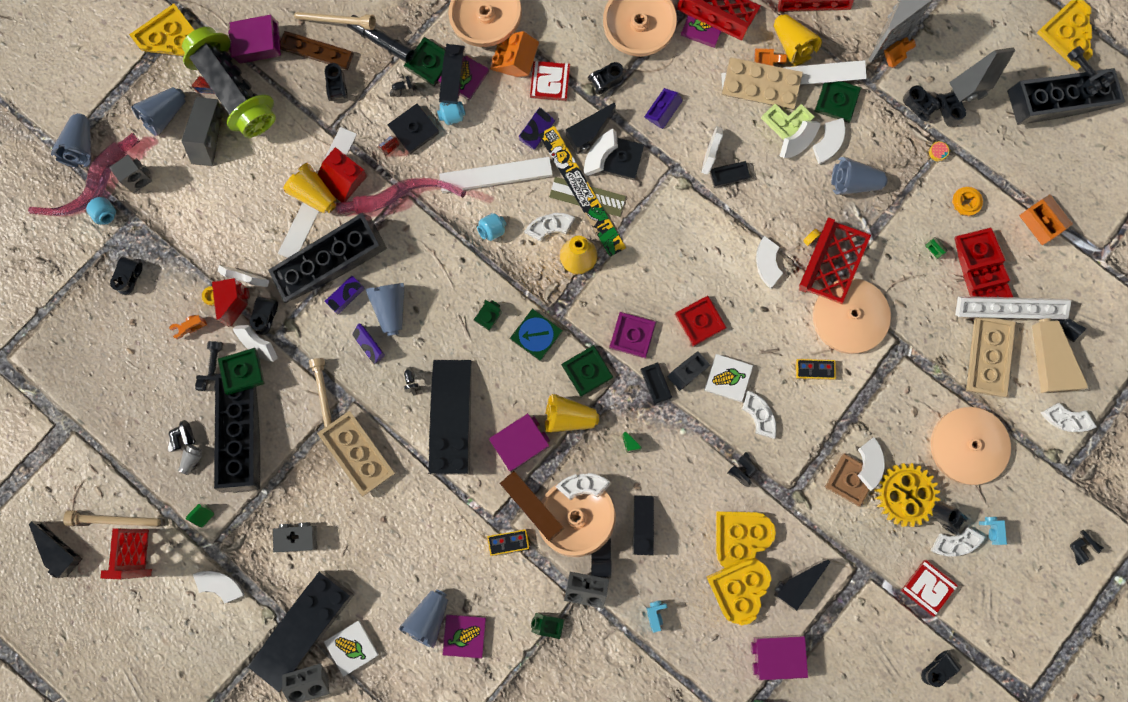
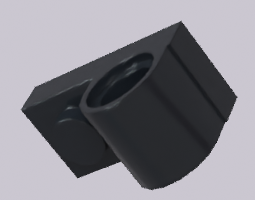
[667,351,710,391]
[591,538,612,578]

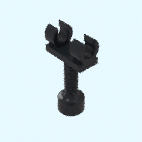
[1067,46,1115,95]
[195,341,223,391]

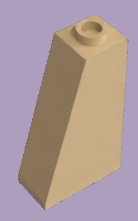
[1032,318,1088,393]

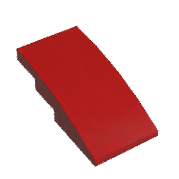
[954,227,1014,298]

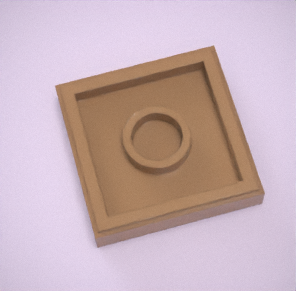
[825,453,869,507]

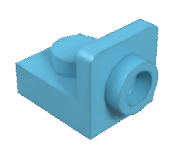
[979,517,1007,545]
[646,600,668,633]

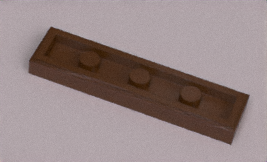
[280,31,354,70]
[499,471,564,542]

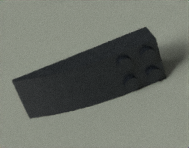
[1007,68,1125,125]
[268,213,387,303]
[428,360,472,475]
[214,374,260,493]
[248,571,354,692]

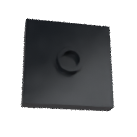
[387,103,439,154]
[600,138,644,181]

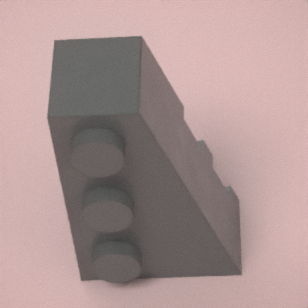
[182,97,224,166]

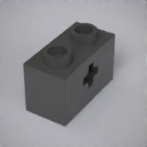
[273,522,317,553]

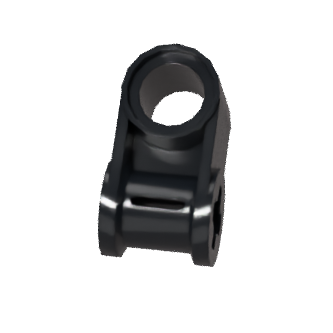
[588,62,624,95]
[324,63,348,101]
[903,85,941,121]
[936,89,966,127]
[110,256,143,295]
[249,296,278,335]
[932,502,968,536]
[921,650,962,687]

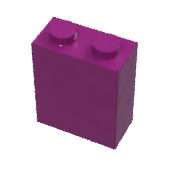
[228,14,281,64]
[489,413,550,472]
[751,635,808,680]

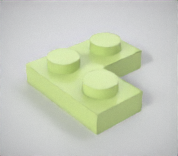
[761,104,815,140]

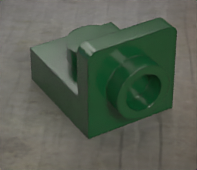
[474,299,502,332]
[531,613,565,639]

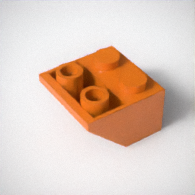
[490,31,539,77]
[1019,194,1073,245]

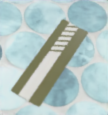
[549,177,626,217]

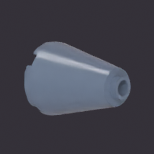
[131,87,186,136]
[51,113,91,167]
[831,157,887,195]
[366,283,405,336]
[399,589,448,649]

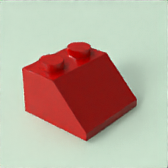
[318,147,367,204]
[212,278,250,327]

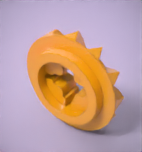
[951,186,983,217]

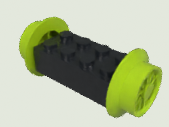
[182,27,276,138]

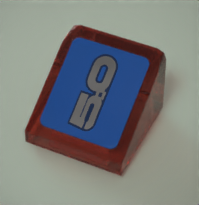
[192,76,215,94]
[377,135,399,156]

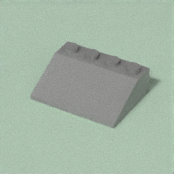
[869,0,933,63]

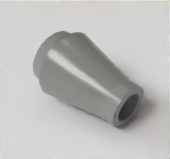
[178,445,202,475]

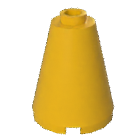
[773,14,822,66]
[283,162,337,214]
[560,235,597,274]
[545,394,599,433]

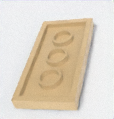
[721,57,803,110]
[966,317,1015,398]
[317,411,395,497]

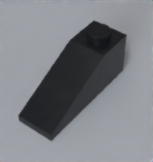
[439,44,466,104]
[566,103,616,154]
[632,495,654,556]
[29,521,83,578]
[774,559,831,611]

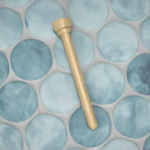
[294,12,376,30]
[309,358,332,427]
[63,510,161,526]

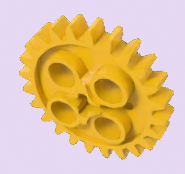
[874,463,940,527]

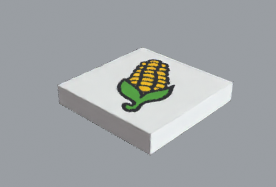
[704,354,753,402]
[324,620,379,677]

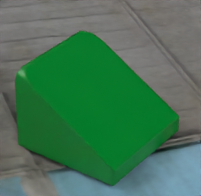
[925,237,948,259]
[622,432,642,453]
[185,504,215,528]

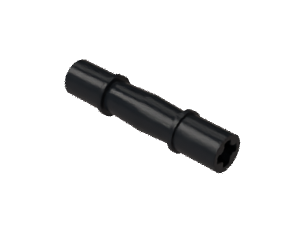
[347,15,414,63]

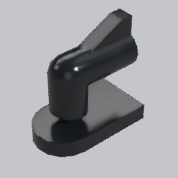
[389,75,418,97]
[1058,318,1086,342]
[404,367,421,396]
[168,420,196,452]
[727,452,757,487]
[1070,530,1104,566]

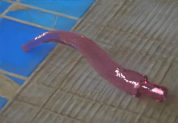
[28,133,140,216]
[336,178,466,215]

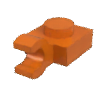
[884,37,916,68]
[754,48,787,66]
[169,315,207,339]

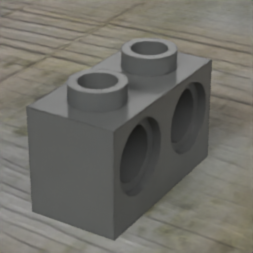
[109,155,152,193]
[564,571,609,609]
[282,663,329,702]

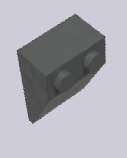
[949,47,1016,102]

